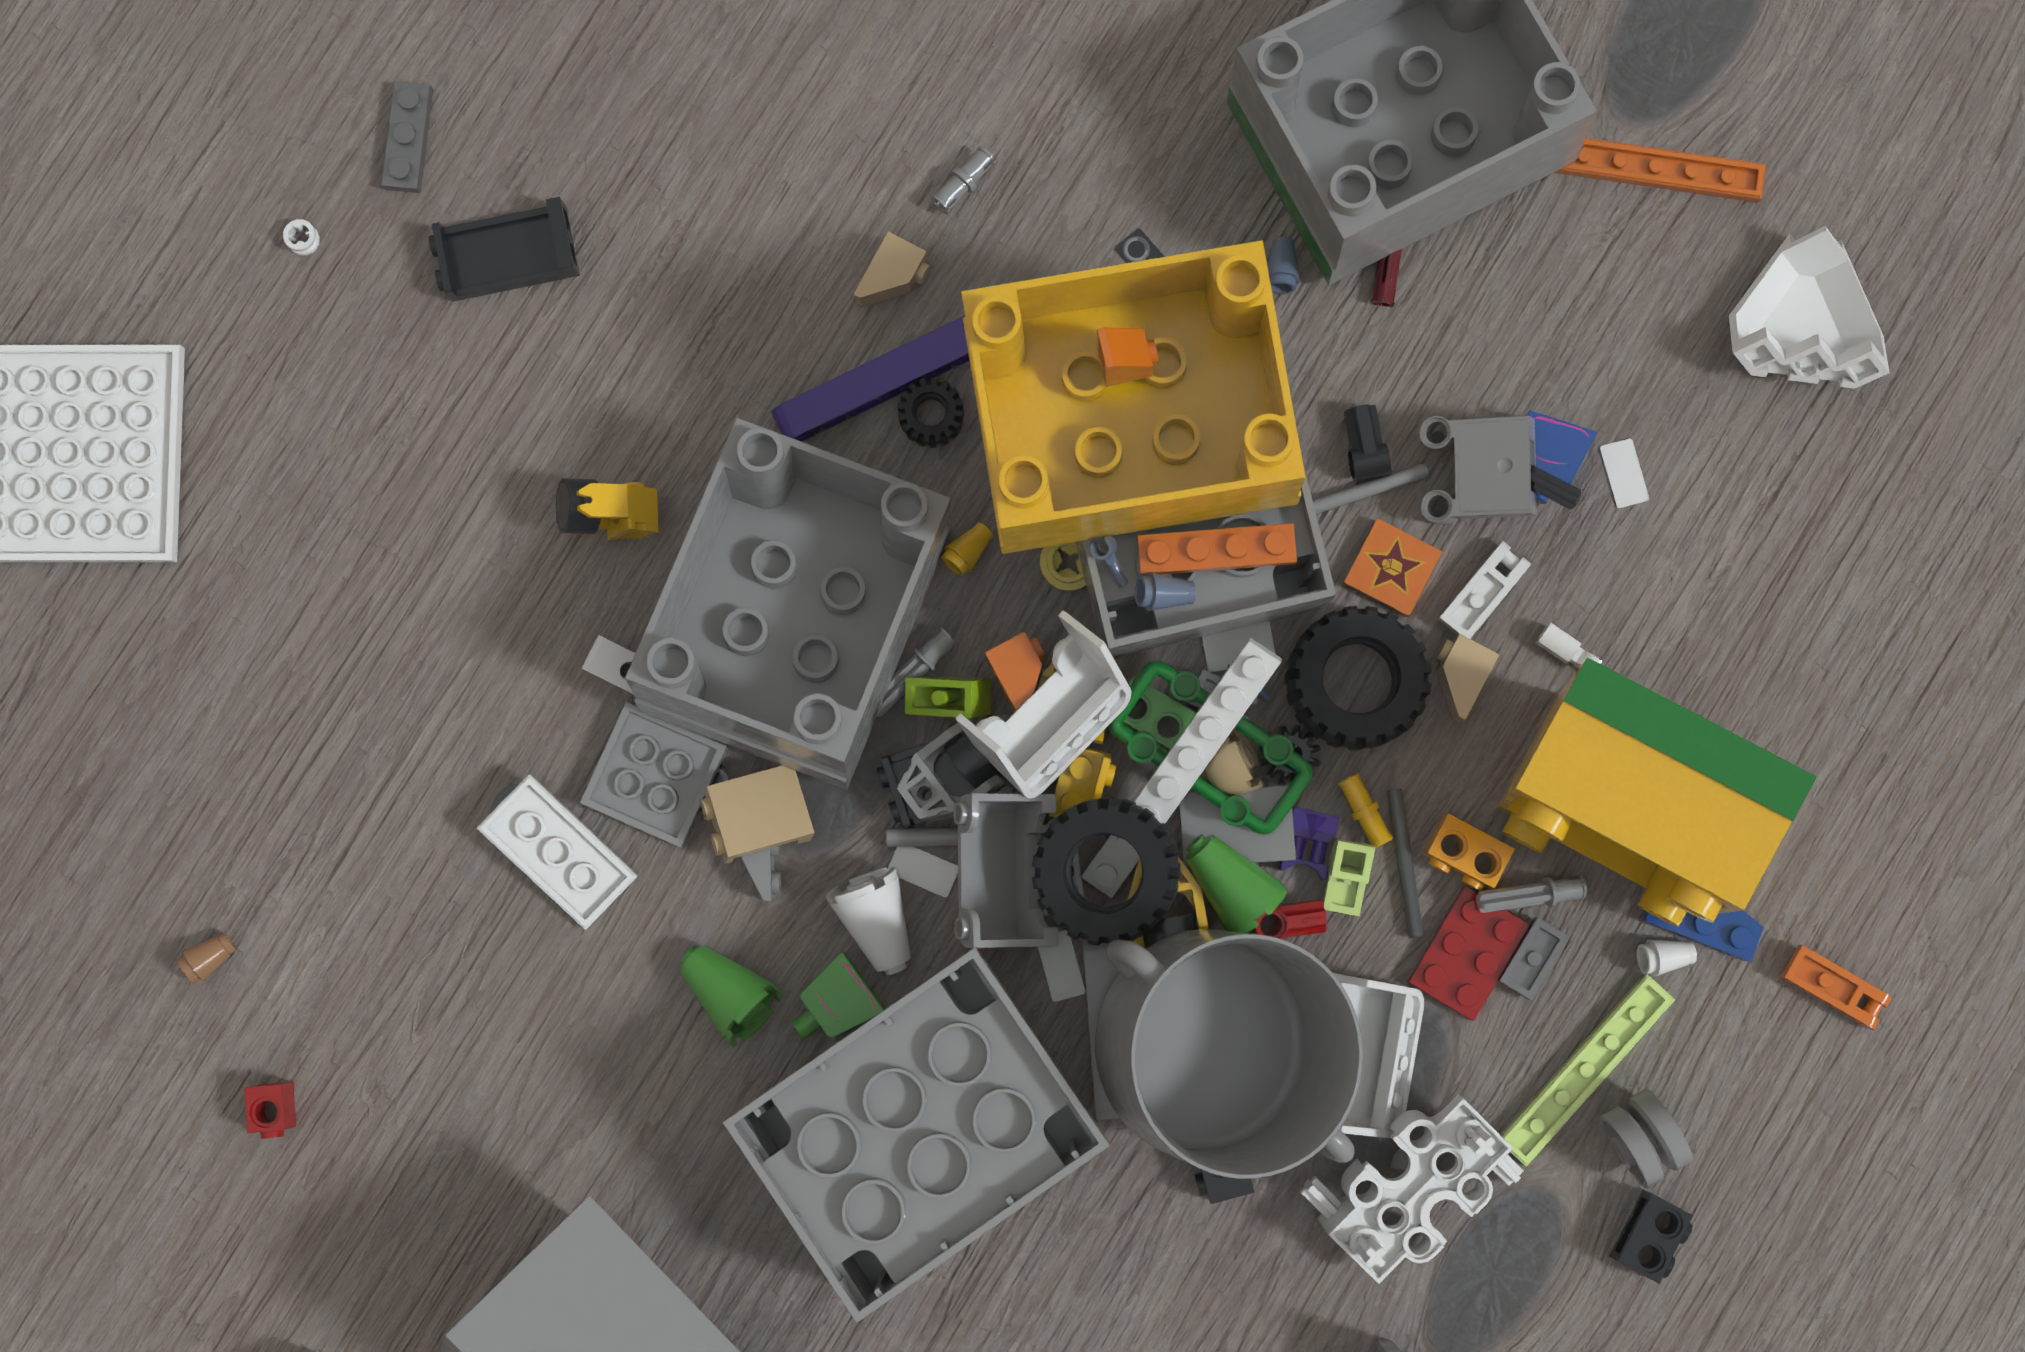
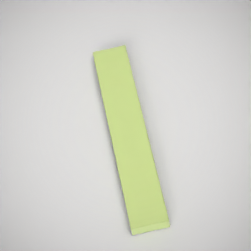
[1500,974,1675,1167]

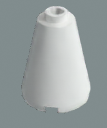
[826,867,911,975]

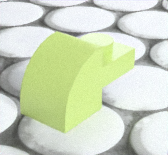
[1323,839,1375,916]

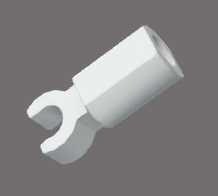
[1535,623,1602,668]

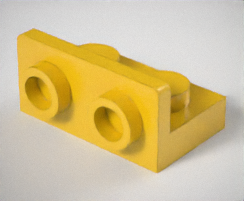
[1049,748,1116,818]

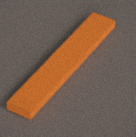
[1553,138,1766,203]

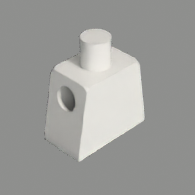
[582,635,636,695]

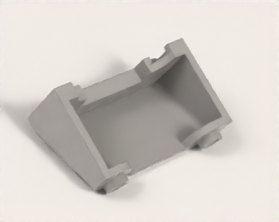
[953,793,1058,948]

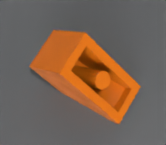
[1097,327,1159,387]

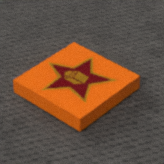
[1342,518,1442,618]

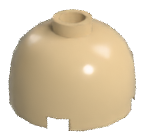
[1200,728,1264,795]

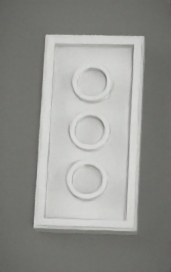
[477,774,638,930]

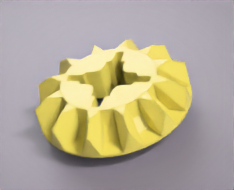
[1040,542,1086,591]

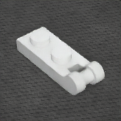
[1438,540,1531,639]

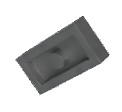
[1498,917,1570,1001]

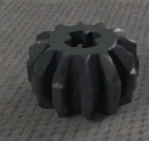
[1258,724,1321,786]

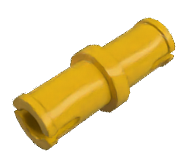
[1337,772,1394,848]

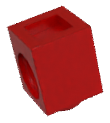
[245,1081,296,1139]

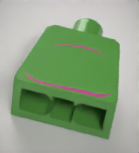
[791,952,886,1039]

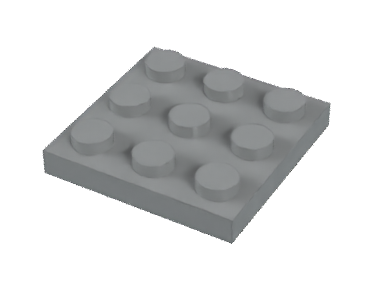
[580,702,728,848]

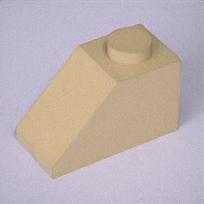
[853,231,930,307]
[1436,634,1500,723]

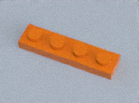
[1137,523,1297,576]

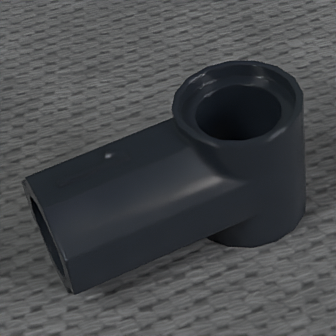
[1344,404,1391,481]

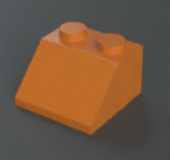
[985,631,1045,713]

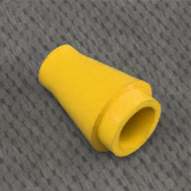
[941,522,994,576]

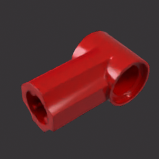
[1251,899,1327,939]

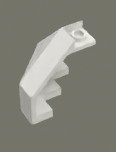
[1729,226,1890,389]

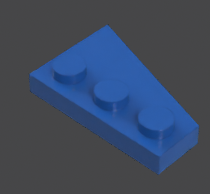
[1642,910,1764,962]

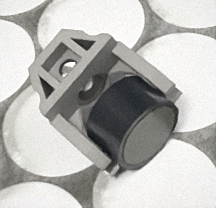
[897,723,1005,822]

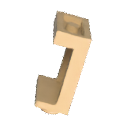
[700,765,815,864]

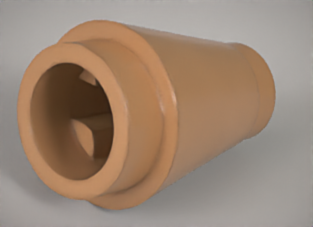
[176,932,237,984]

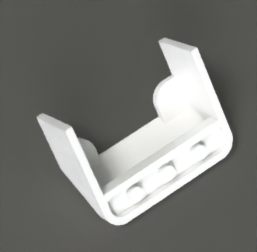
[955,610,1132,798]
[1333,973,1424,1138]

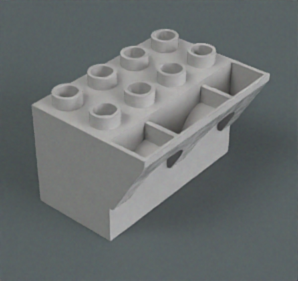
[439,1196,740,1352]

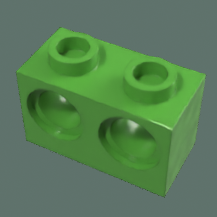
[1123,676,1196,753]

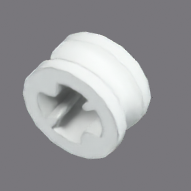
[283,219,320,256]

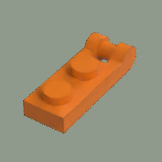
[1780,945,1892,1031]

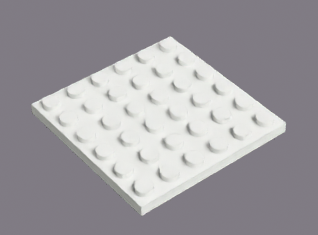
[0,345,185,562]

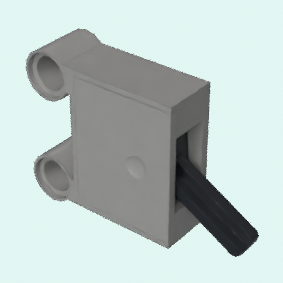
[1419,416,1582,525]

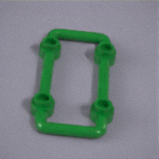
[1108,661,1313,835]

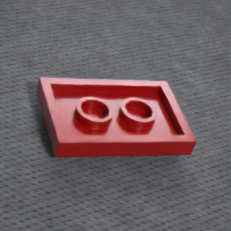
[1407,886,1530,1021]

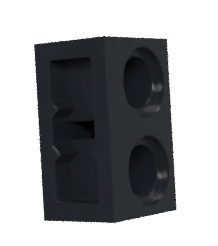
[1609,1189,1693,1284]

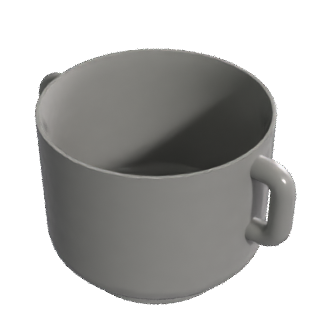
[1095,929,1363,1179]

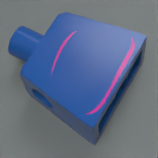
[1525,410,1597,504]

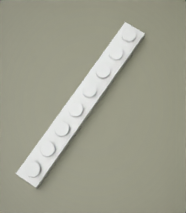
[1081,637,1282,898]

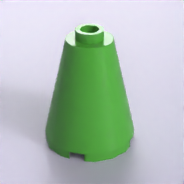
[1185,834,1287,933]
[680,945,783,1047]

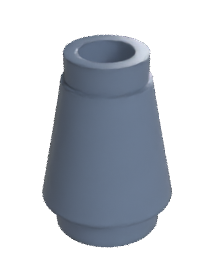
[1267,237,1300,294]
[1135,572,1196,611]

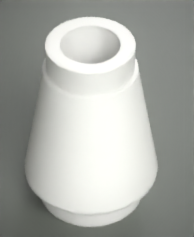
[1636,939,1697,977]

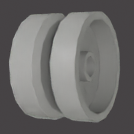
[1599,1089,1693,1188]

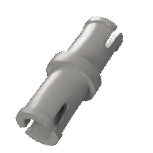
[931,146,996,214]

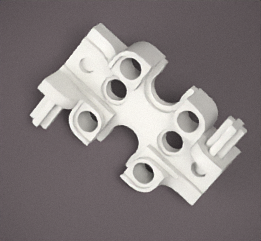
[1300,1094,1524,1284]

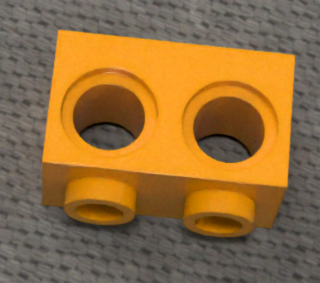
[1422,813,1515,891]

